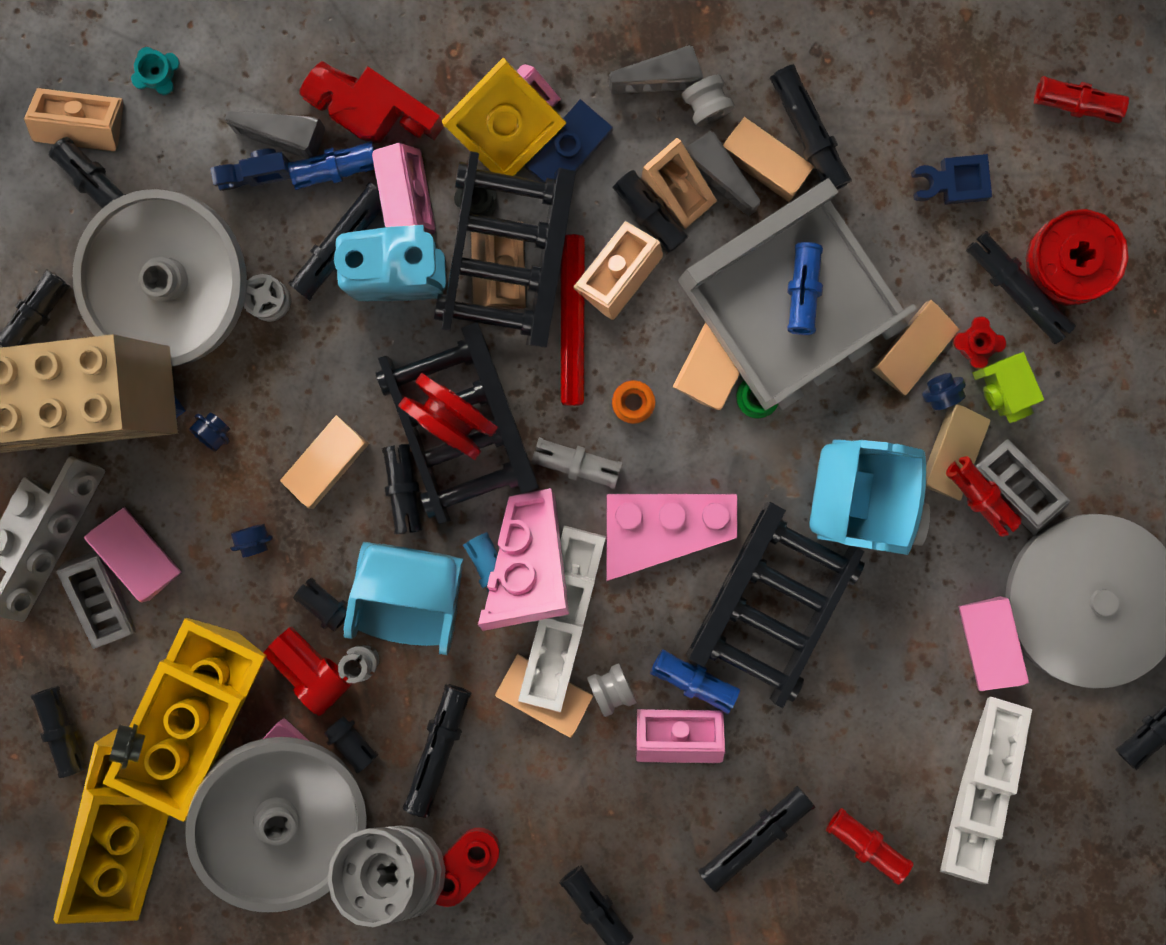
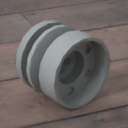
[327,825,446,928]

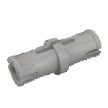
[531,437,622,489]
[338,645,379,683]

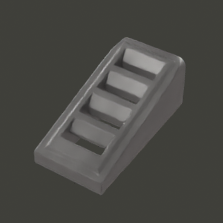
[608,45,703,94]
[225,111,325,158]
[686,131,760,216]
[976,439,1070,536]
[56,551,136,649]

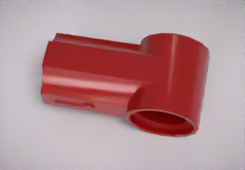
[263,626,352,716]

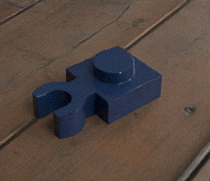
[210,148,291,191]
[911,154,992,205]

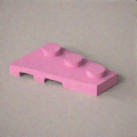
[478,488,569,631]
[606,494,737,581]

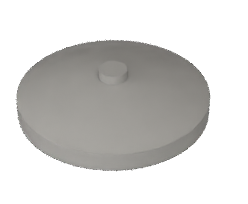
[72,189,247,366]
[1005,514,1166,688]
[185,737,366,912]

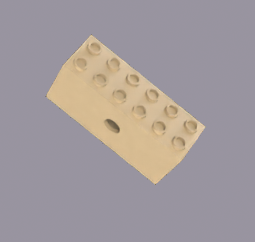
[0,334,178,453]

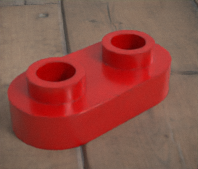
[435,827,500,907]

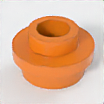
[612,380,655,424]

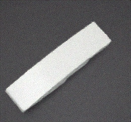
[518,526,606,712]
[940,697,1032,884]

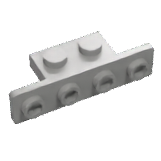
[0,456,105,622]

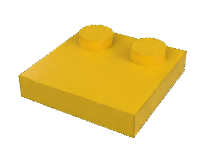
[442,57,566,176]

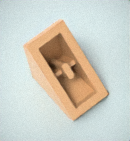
[641,138,717,229]

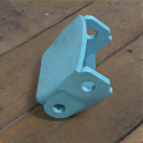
[334,225,447,301]
[809,440,926,555]
[343,542,464,655]

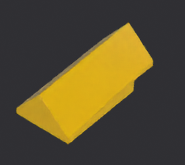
[103,618,266,822]
[53,729,169,924]

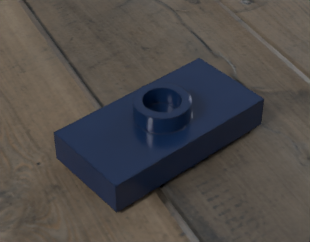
[524,99,613,182]

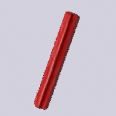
[561,234,585,406]

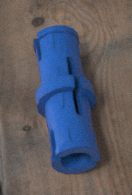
[288,141,375,190]
[787,242,823,335]
[650,649,740,714]

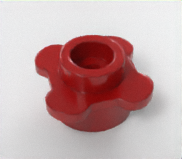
[953,316,1006,369]

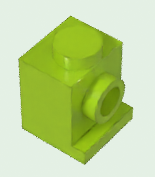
[972,351,1045,423]

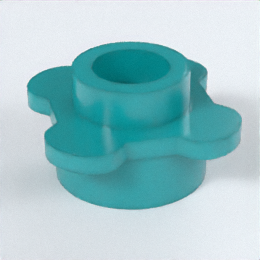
[131,47,180,95]

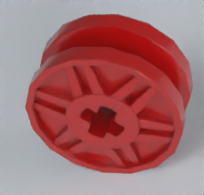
[1025,209,1129,306]
[398,373,499,460]

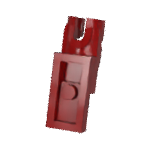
[300,61,444,143]

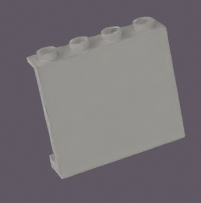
[678,178,917,410]

